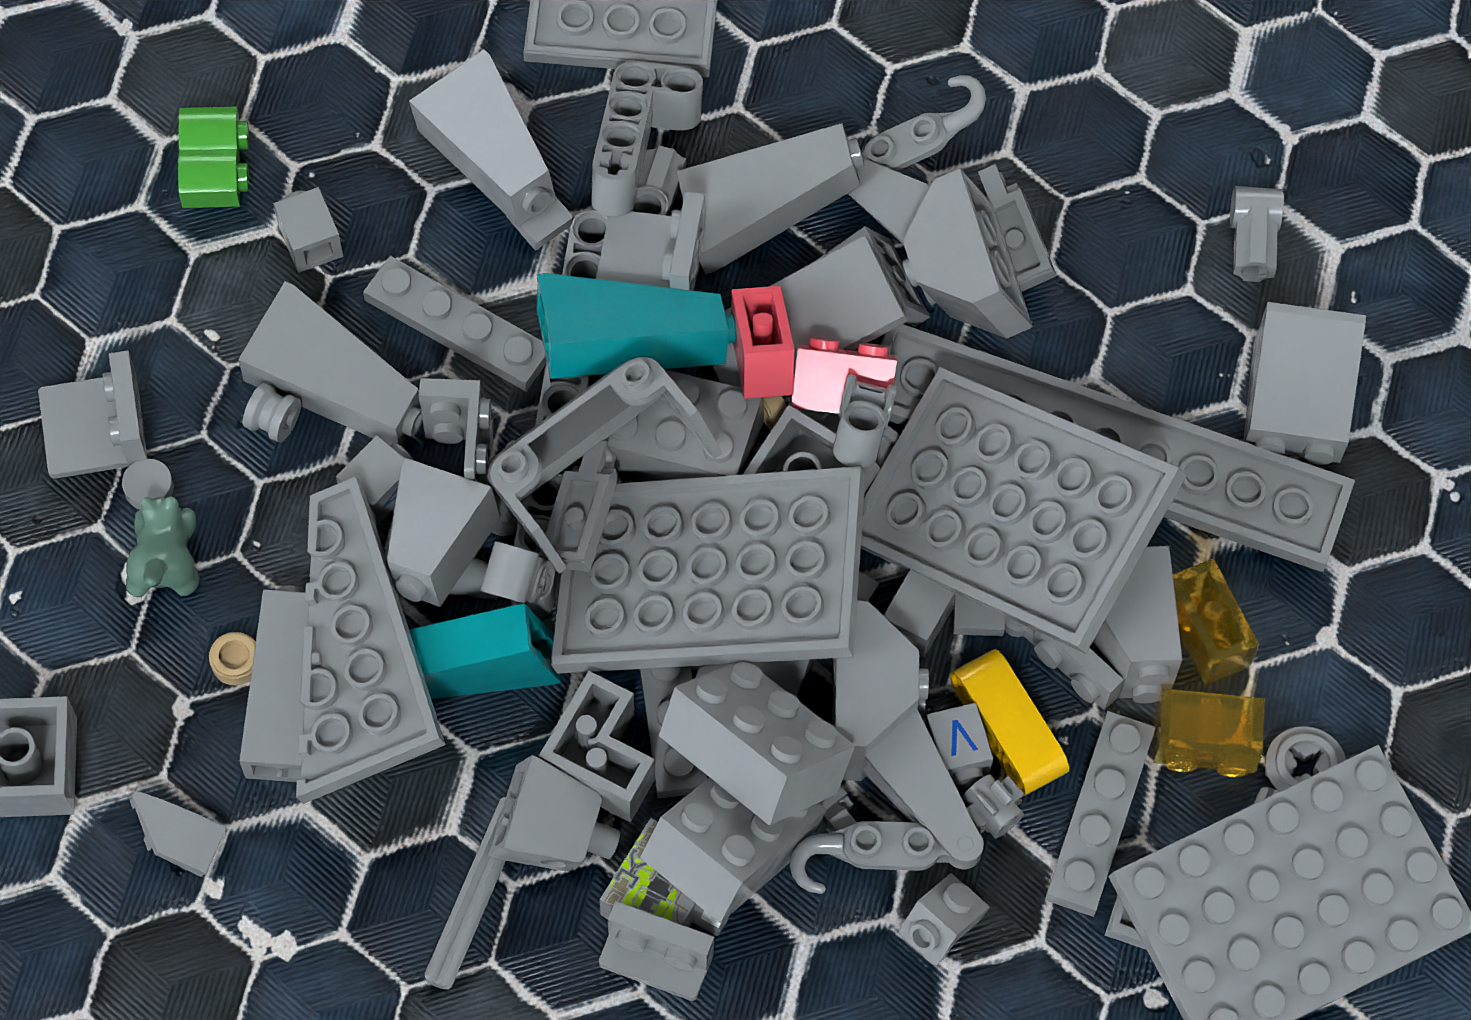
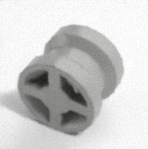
[242,383,301,443]

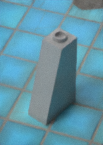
[409,49,556,227]
[676,123,865,274]
[238,281,423,446]
[239,586,309,782]

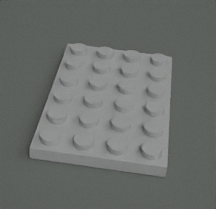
[861,367,1186,654]
[551,466,865,674]
[1108,745,1471,1020]

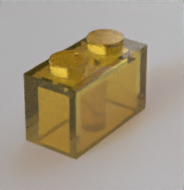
[1173,558,1259,685]
[1153,688,1265,777]

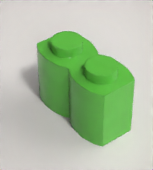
[178,106,249,208]

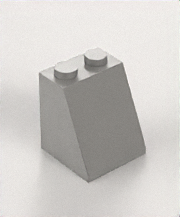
[1243,302,1366,465]
[1089,546,1182,703]

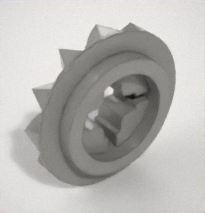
[1265,726,1346,791]

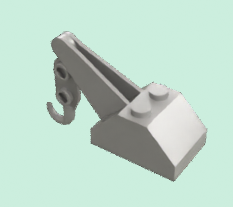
[847,75,1033,339]
[790,601,984,894]

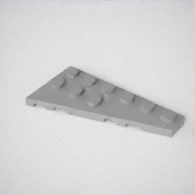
[296,476,446,804]

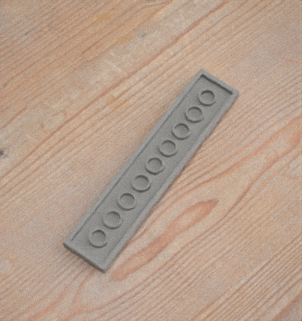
[881,324,1355,572]

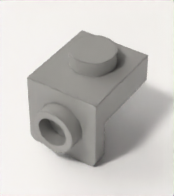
[899,873,990,965]

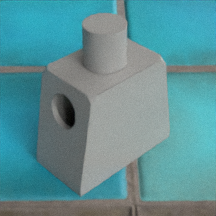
[488,755,620,871]

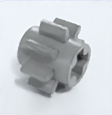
[962,774,1025,839]

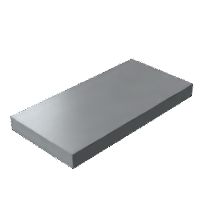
[523,0,718,77]
[712,235,908,388]

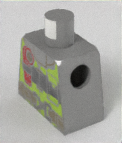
[599,818,730,936]

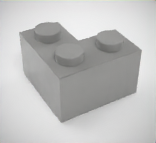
[538,670,655,822]

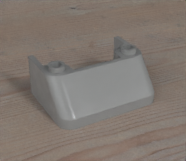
[487,357,722,573]

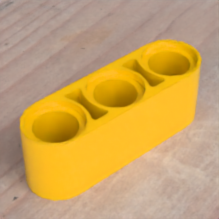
[950,649,1069,796]

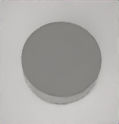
[122,459,174,509]

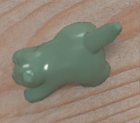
[126,496,200,598]

